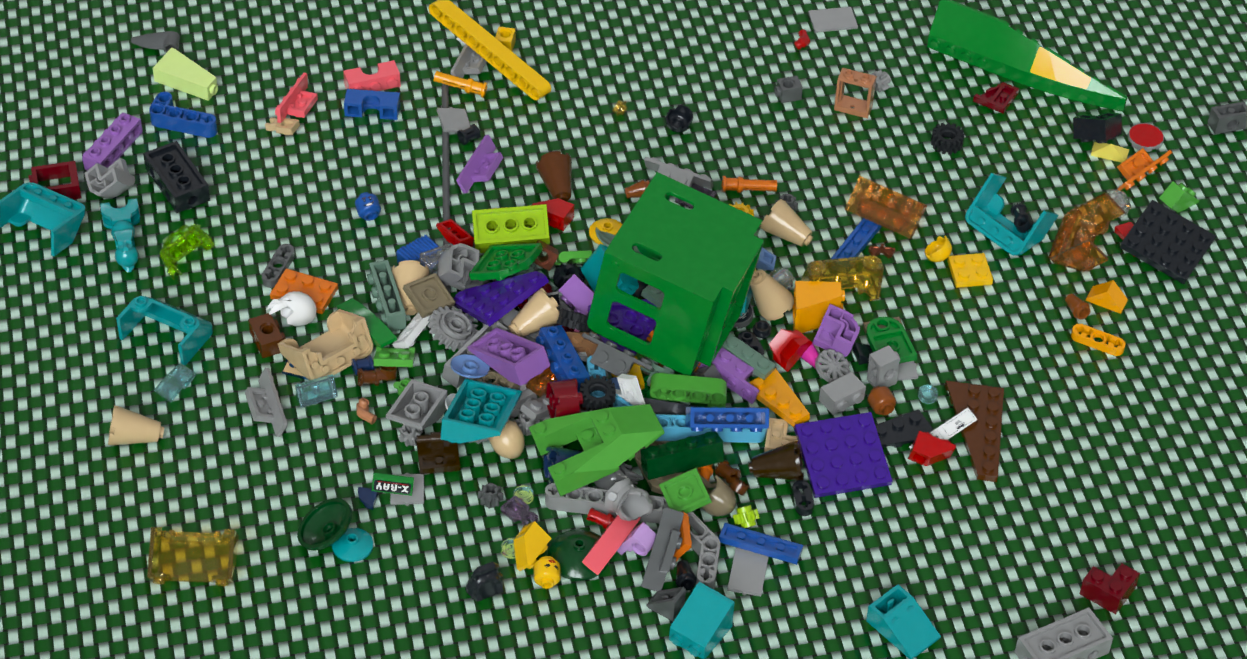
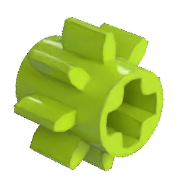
[733,505,760,528]

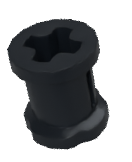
[457,124,481,145]

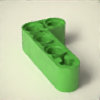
[650,373,727,407]

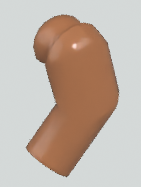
[356,398,377,424]

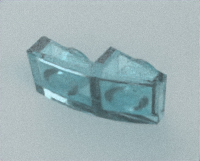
[154,363,197,403]

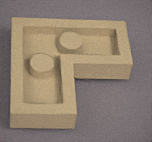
[764,418,803,458]

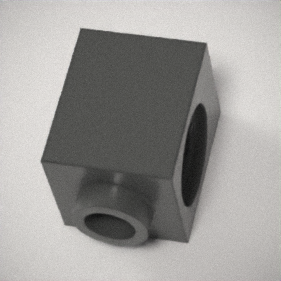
[774,76,803,103]

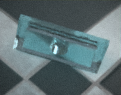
[295,374,338,408]

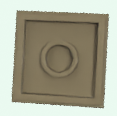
[403,273,455,318]

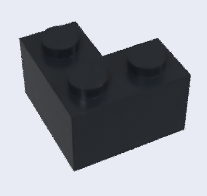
[1073,113,1122,143]

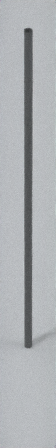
[441,84,451,310]

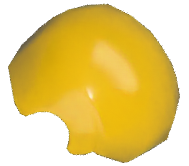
[925,235,952,262]

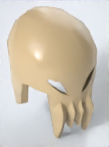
[488,420,525,459]

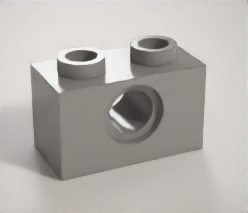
[867,346,900,388]

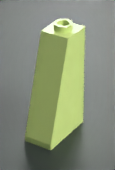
[153,47,218,101]

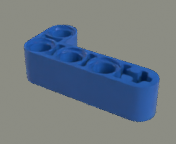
[149,92,218,138]

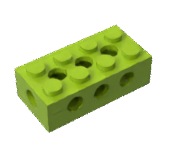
[472,204,550,253]

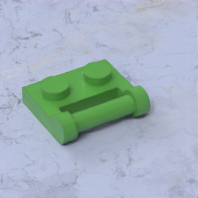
[554,250,592,265]
[374,346,416,367]

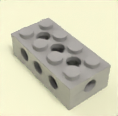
[1015,608,1113,659]

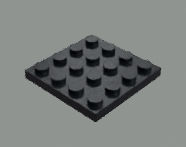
[1119,200,1216,284]

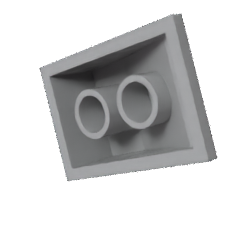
[386,379,447,430]

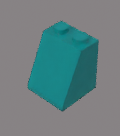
[581,244,639,295]
[669,581,735,659]

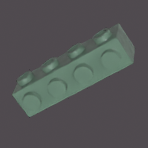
[367,260,406,331]

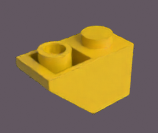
[513,521,552,571]

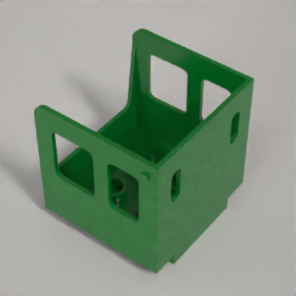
[587,172,764,376]

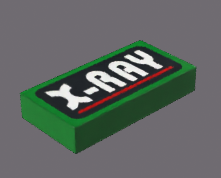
[371,473,414,496]

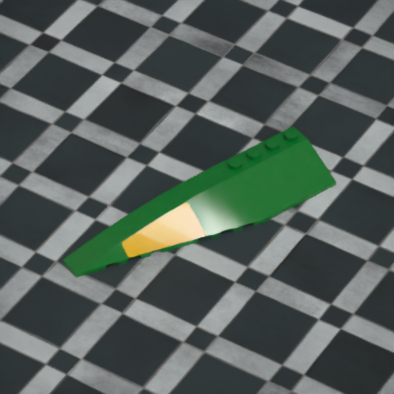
[927,0,1127,112]

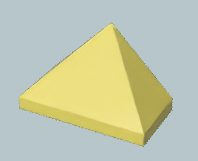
[1091,141,1129,163]

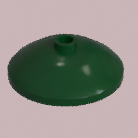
[297,498,352,550]
[548,529,609,581]

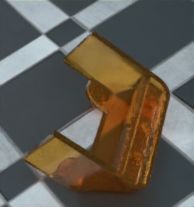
[1049,192,1125,272]

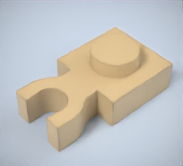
[265,117,300,135]

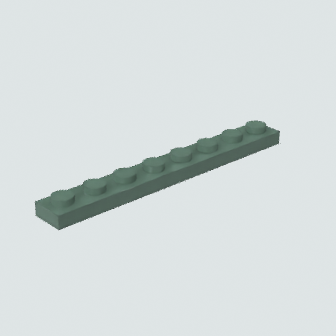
[641,285,776,380]

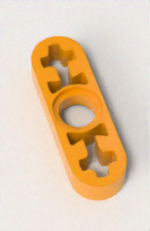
[1071,324,1126,356]

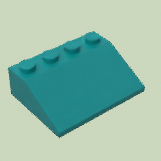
[441,379,522,444]

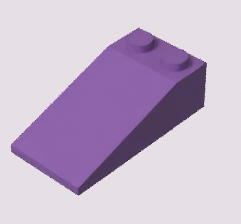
[467,327,550,386]

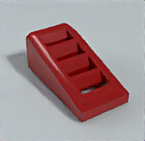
[436,219,474,247]

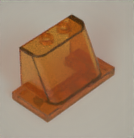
[845,176,927,239]

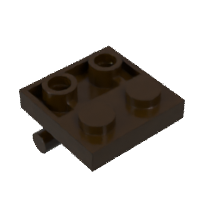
[416,432,460,474]

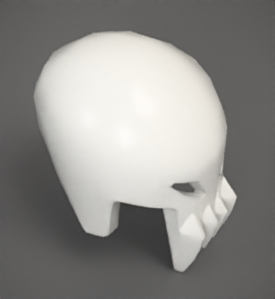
[266,291,317,326]

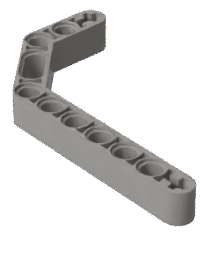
[545,483,720,590]

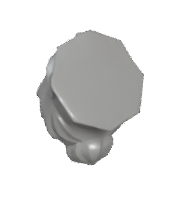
[604,477,653,521]

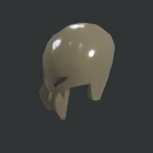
[699,474,736,516]

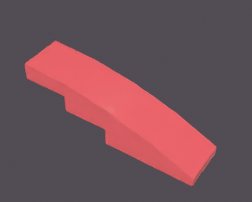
[582,515,641,575]

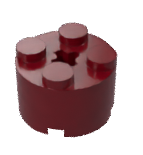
[546,378,583,418]

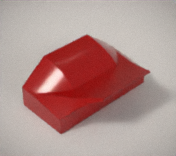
[769,329,813,372]

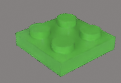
[659,468,712,513]

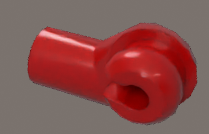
[794,29,810,50]

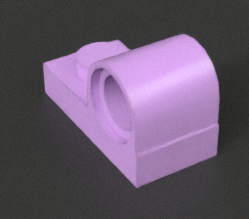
[617,522,656,556]

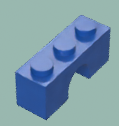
[344,89,400,120]

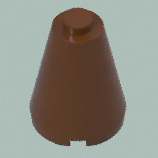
[535,151,572,201]

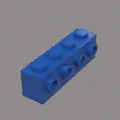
[536,325,590,392]
[685,407,769,432]

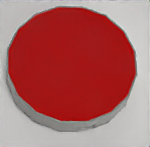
[1128,123,1164,152]

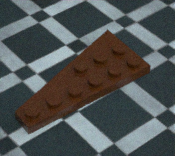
[945,381,1004,482]

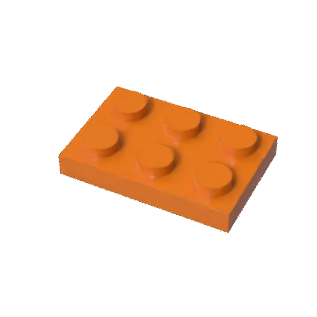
[270,268,338,314]

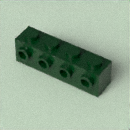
[640,431,724,480]

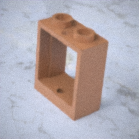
[834,68,877,119]

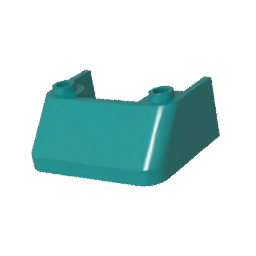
[965,173,1059,256]
[0,182,85,256]
[116,296,213,367]

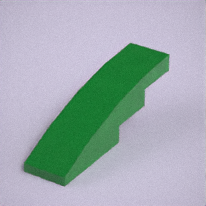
[336,298,397,348]

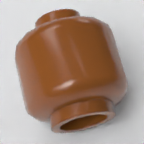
[868,386,896,415]

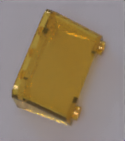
[800,256,884,300]
[147,527,239,586]

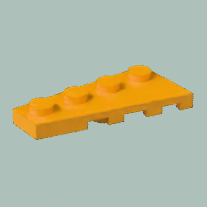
[749,368,810,427]

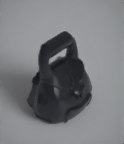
[465,562,504,602]

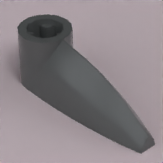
[131,31,180,53]

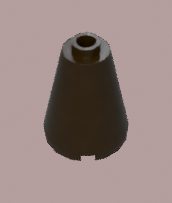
[748,441,804,481]

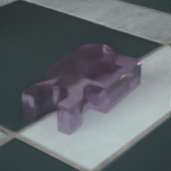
[501,495,538,527]

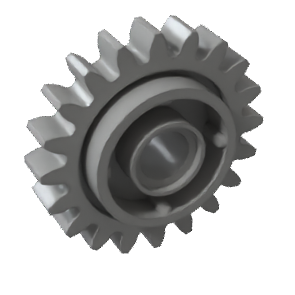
[427,306,479,352]

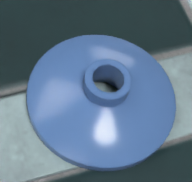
[450,354,490,378]

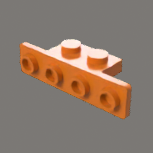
[1117,148,1172,191]

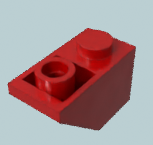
[531,198,574,231]
[908,431,956,466]

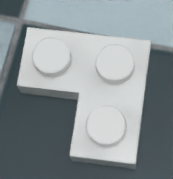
[616,374,645,406]

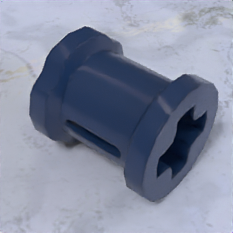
[351,355,374,376]

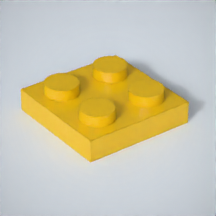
[947,253,993,288]

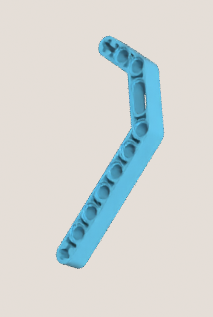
[586,355,768,443]

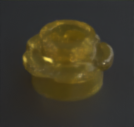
[612,100,628,116]

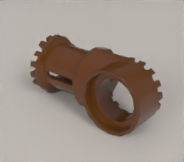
[357,366,397,386]
[715,460,749,496]

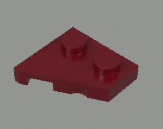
[973,82,1019,114]

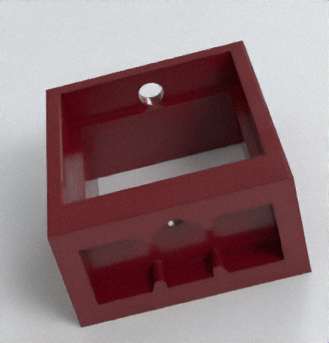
[28,161,82,200]

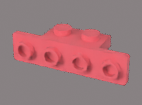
[275,73,318,123]

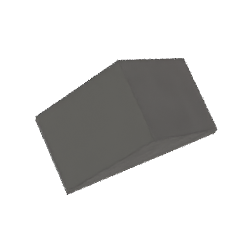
[646,587,686,621]

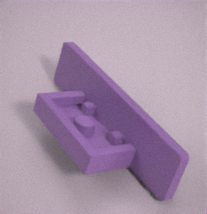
[456,135,503,193]
[698,347,759,404]

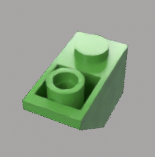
[1159,181,1199,213]

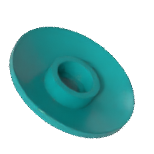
[332,528,373,562]

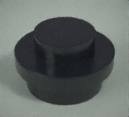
[752,320,772,338]

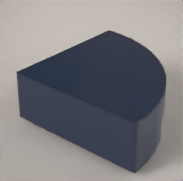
[358,487,378,510]

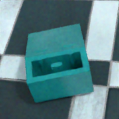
[866,584,941,659]

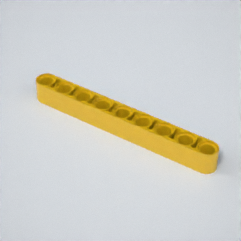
[429,0,551,100]

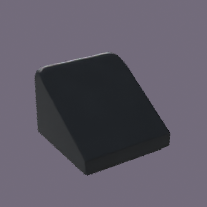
[853,342,873,365]

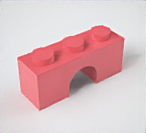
[343,60,401,91]

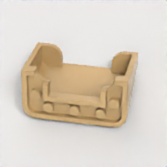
[277,309,373,383]

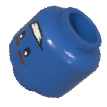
[355,192,381,221]

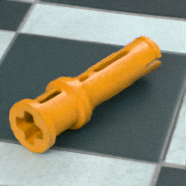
[433,71,488,98]

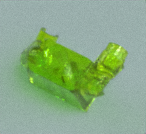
[159,224,215,280]

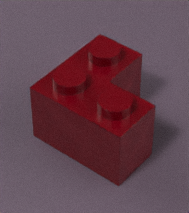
[1079,563,1140,615]

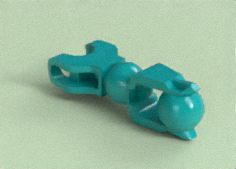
[100,198,140,272]

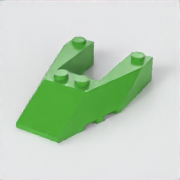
[528,404,665,497]

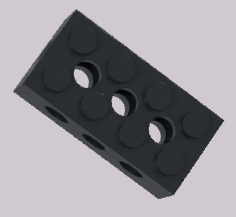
[143,141,210,213]

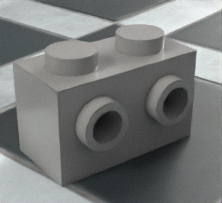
[819,372,866,415]

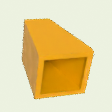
[792,281,845,333]

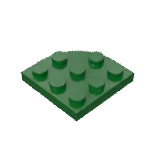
[469,243,543,281]

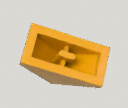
[1086,280,1128,314]

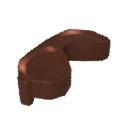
[869,244,895,258]

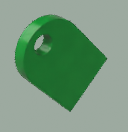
[866,317,917,364]

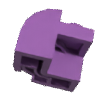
[813,304,860,358]

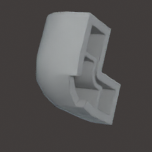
[84,158,135,199]
[437,243,480,291]

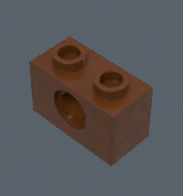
[248,313,286,358]

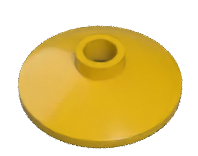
[589,218,623,245]

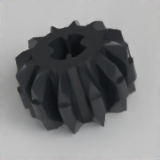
[553,262,585,289]

